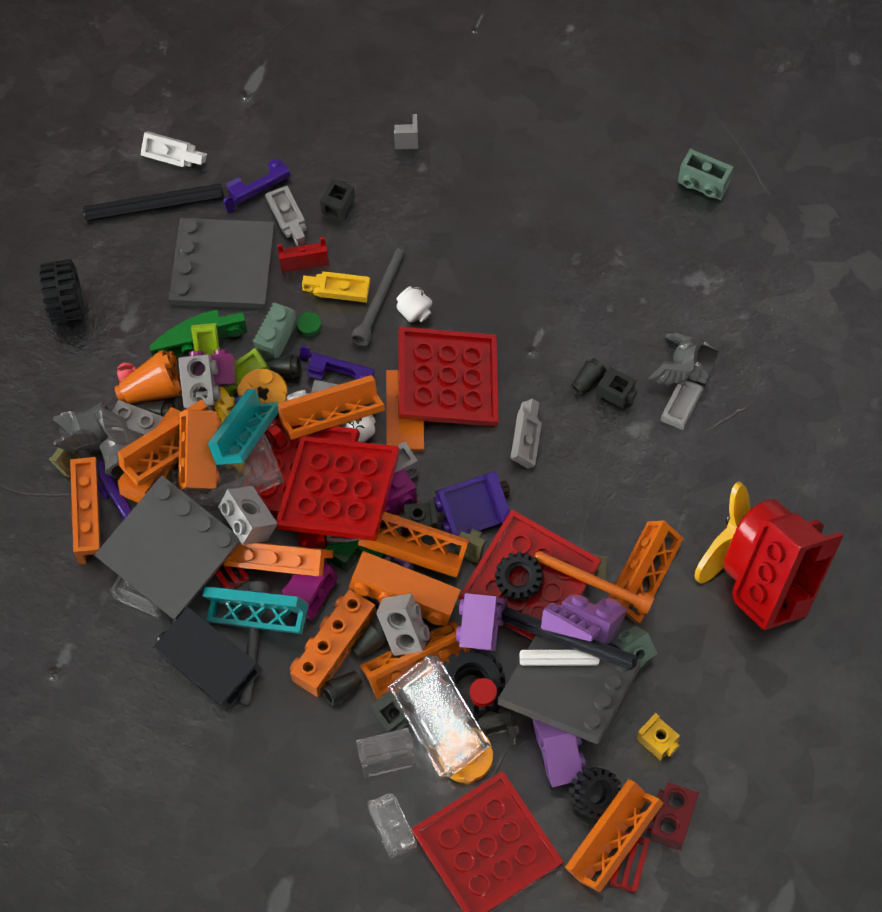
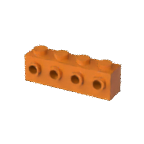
[118,407,181,503]
[349,551,461,627]
[290,589,377,697]

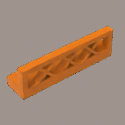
[277,375,385,440]
[118,400,208,486]
[70,457,101,564]
[358,512,469,578]
[608,520,684,624]
[224,542,333,576]
[360,620,470,700]
[565,779,664,892]

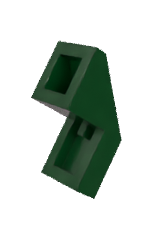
[325,540,385,573]

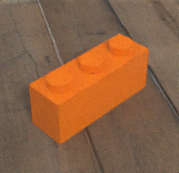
[178,410,220,491]

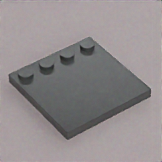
[169,218,275,309]
[95,476,241,620]
[498,635,641,744]

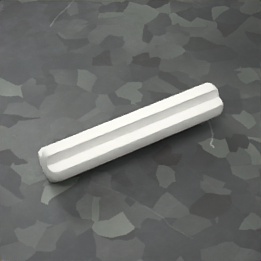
[519,650,600,666]

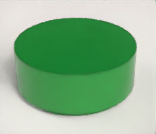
[297,312,322,337]

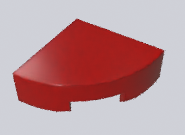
[266,423,287,448]

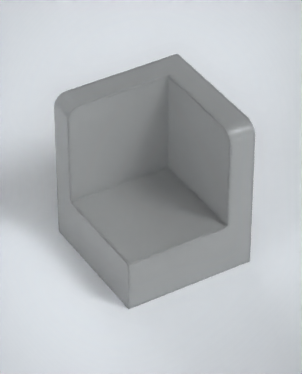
[394,114,418,149]

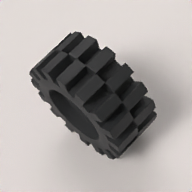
[495,552,544,602]
[569,767,621,819]

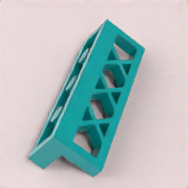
[208,389,279,465]
[202,586,309,634]

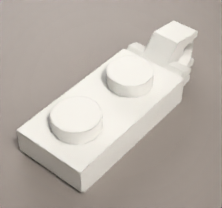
[140,131,207,167]

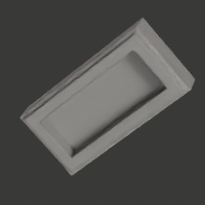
[660,379,704,430]

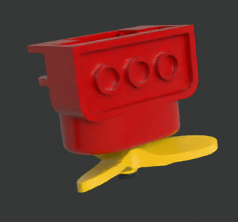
[694,482,844,630]

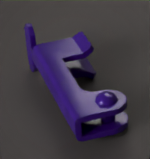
[224,159,291,213]
[300,346,375,380]
[97,459,132,520]

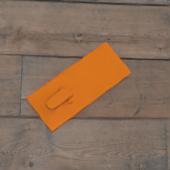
[386,370,424,452]

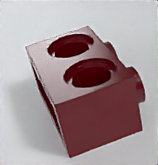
[647,782,699,851]

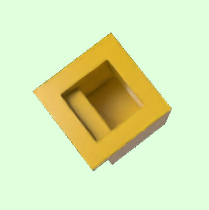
[636,713,680,761]

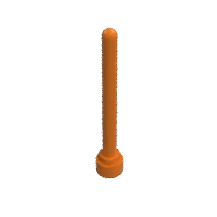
[534,551,655,616]

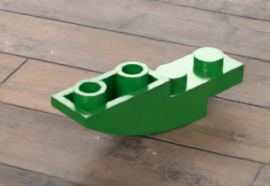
[150,309,247,357]

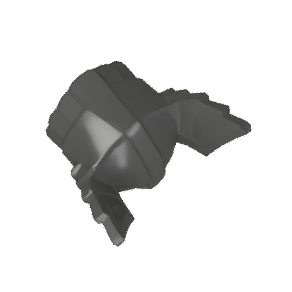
[648,332,719,385]
[52,402,110,454]
[99,407,144,479]

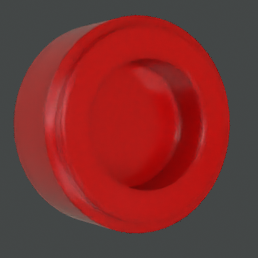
[470,678,497,707]

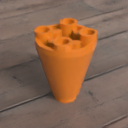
[115,350,182,404]

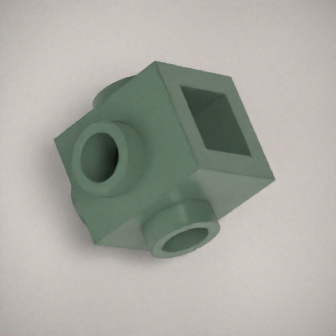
[610,625,658,668]

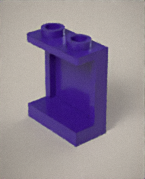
[433,471,510,536]

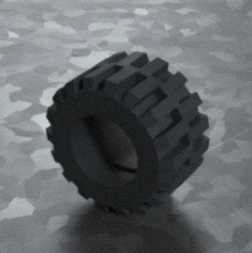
[39,259,84,324]
[438,648,505,722]

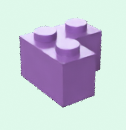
[456,593,506,651]
[561,594,628,644]
[532,718,586,787]

